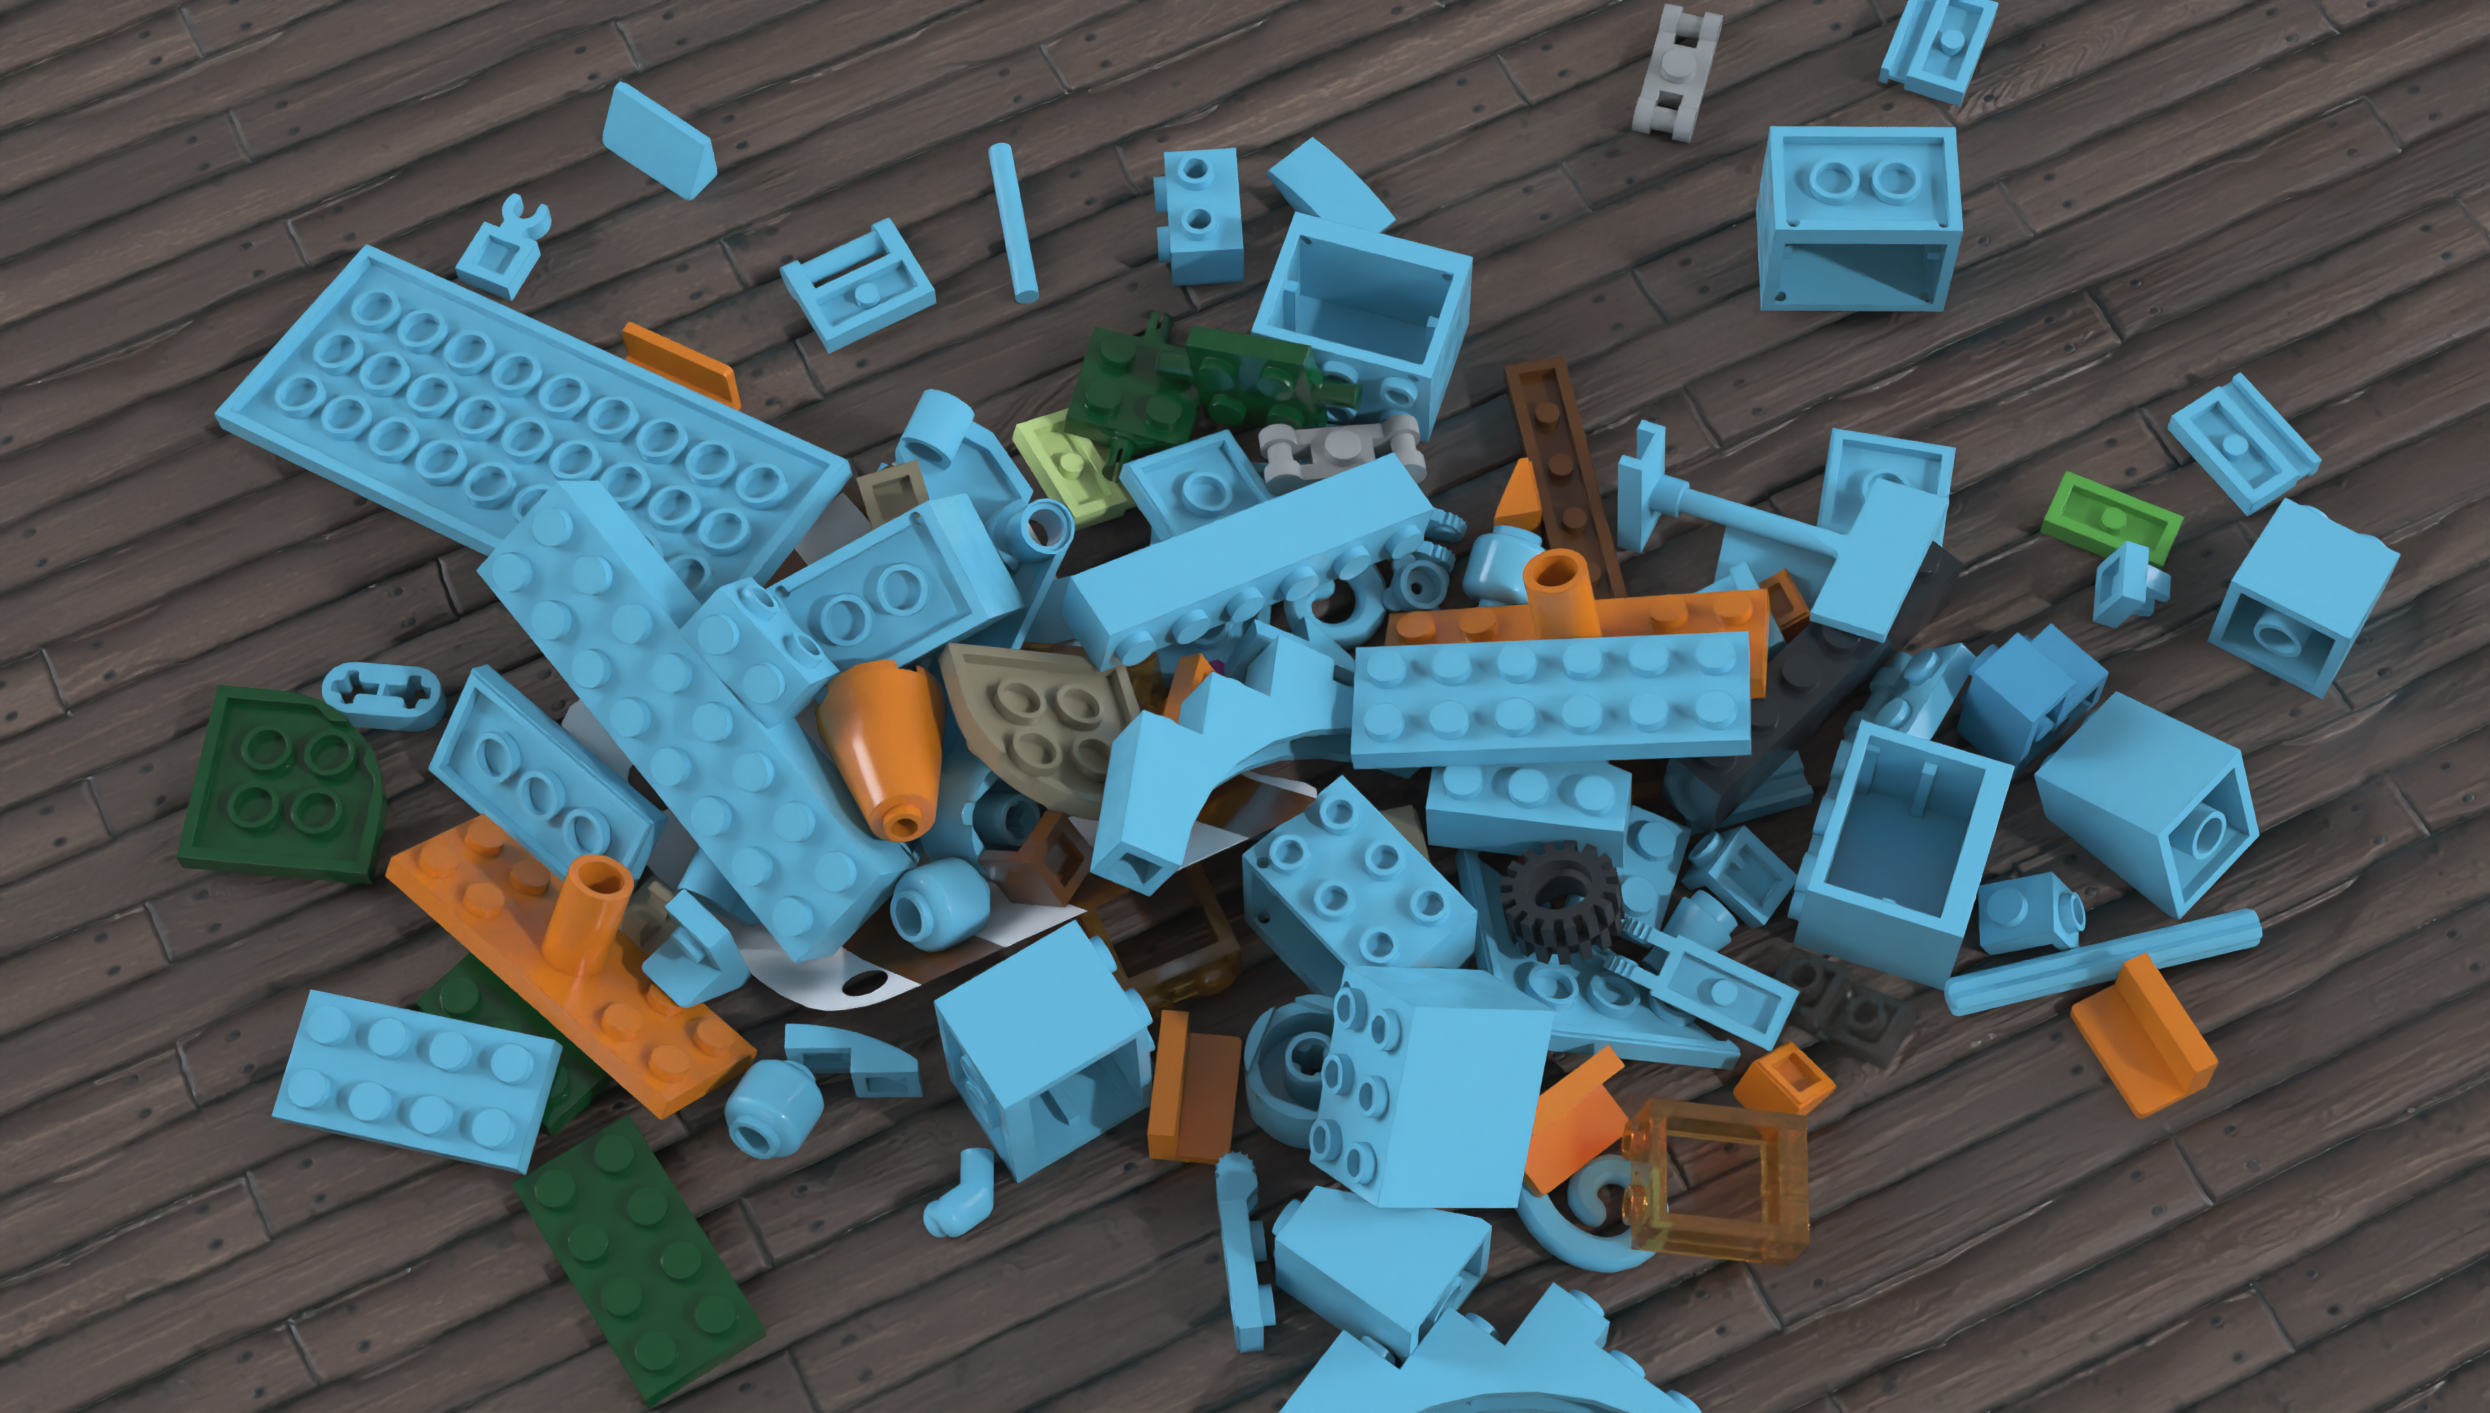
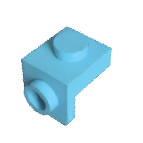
[1978,872,2086,955]

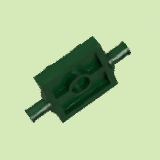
[1064,311,1201,483]
[1155,325,1363,430]

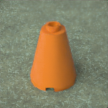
[815,659,947,842]

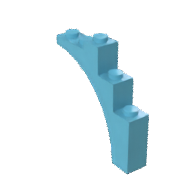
[1090,635,1421,897]
[1279,1282,1702,1413]

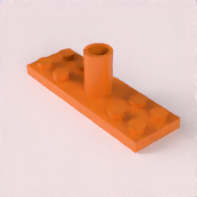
[1385,548,1771,699]
[385,813,758,1120]

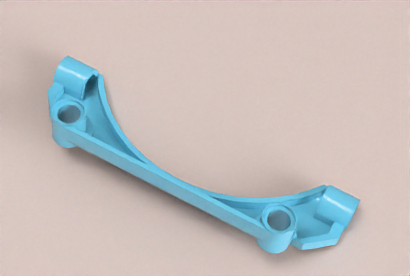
[677,389,1075,927]

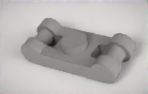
[1631,3,1723,143]
[1258,414,1427,496]

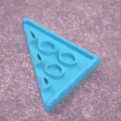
[1455,848,1741,1070]

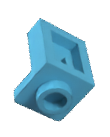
[1681,825,1798,929]

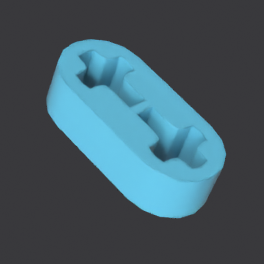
[322,662,447,732]

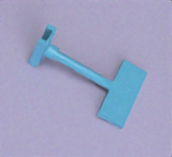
[1617,420,1949,643]

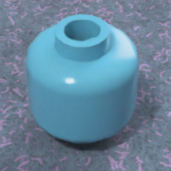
[1462,525,1546,607]
[890,857,991,953]
[724,1059,824,1159]

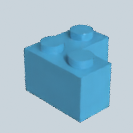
[1956,623,2109,780]

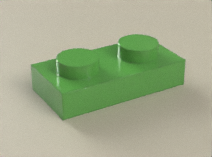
[2040,471,2184,571]

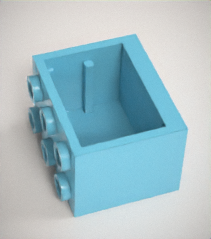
[1756,126,1963,312]
[1251,212,1473,443]
[766,493,1026,706]
[1787,720,2015,991]
[1242,775,1478,998]
[934,920,1155,1184]
[1309,965,1555,1208]

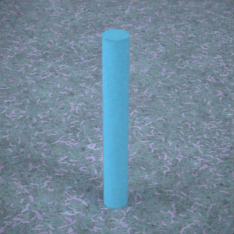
[988,143,1039,304]

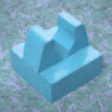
[2093,541,2171,629]

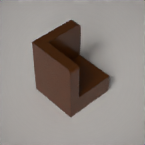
[977,811,1094,907]

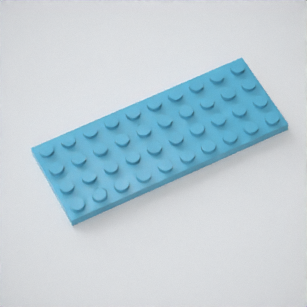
[214,244,853,605]

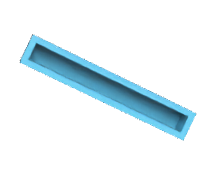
[1061,452,1434,673]

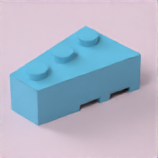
[1426,760,1632,868]

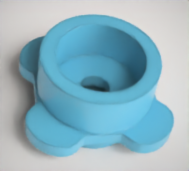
[1382,554,1450,612]

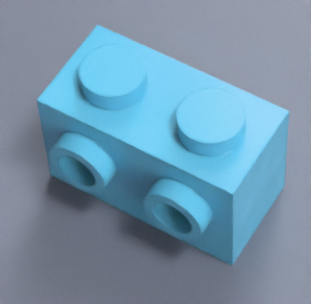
[1153,148,1244,286]
[677,576,840,729]

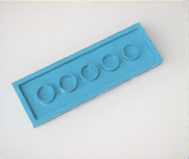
[1351,631,1751,769]

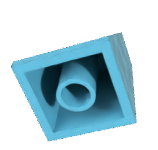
[2207,498,2401,699]
[2034,691,2260,921]
[1272,1186,1492,1369]

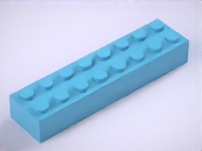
[476,481,917,963]

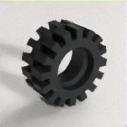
[1500,840,1625,965]

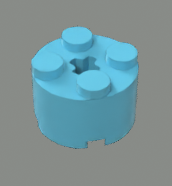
[920,748,1049,883]
[1244,994,1335,1149]

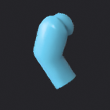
[923,1148,994,1238]

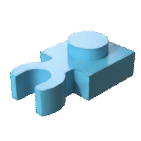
[455,193,552,301]

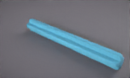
[1944,908,2263,1016]

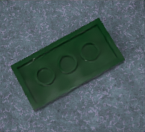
[512,1114,767,1408]

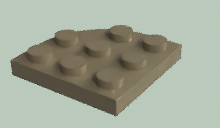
[938,642,1141,821]

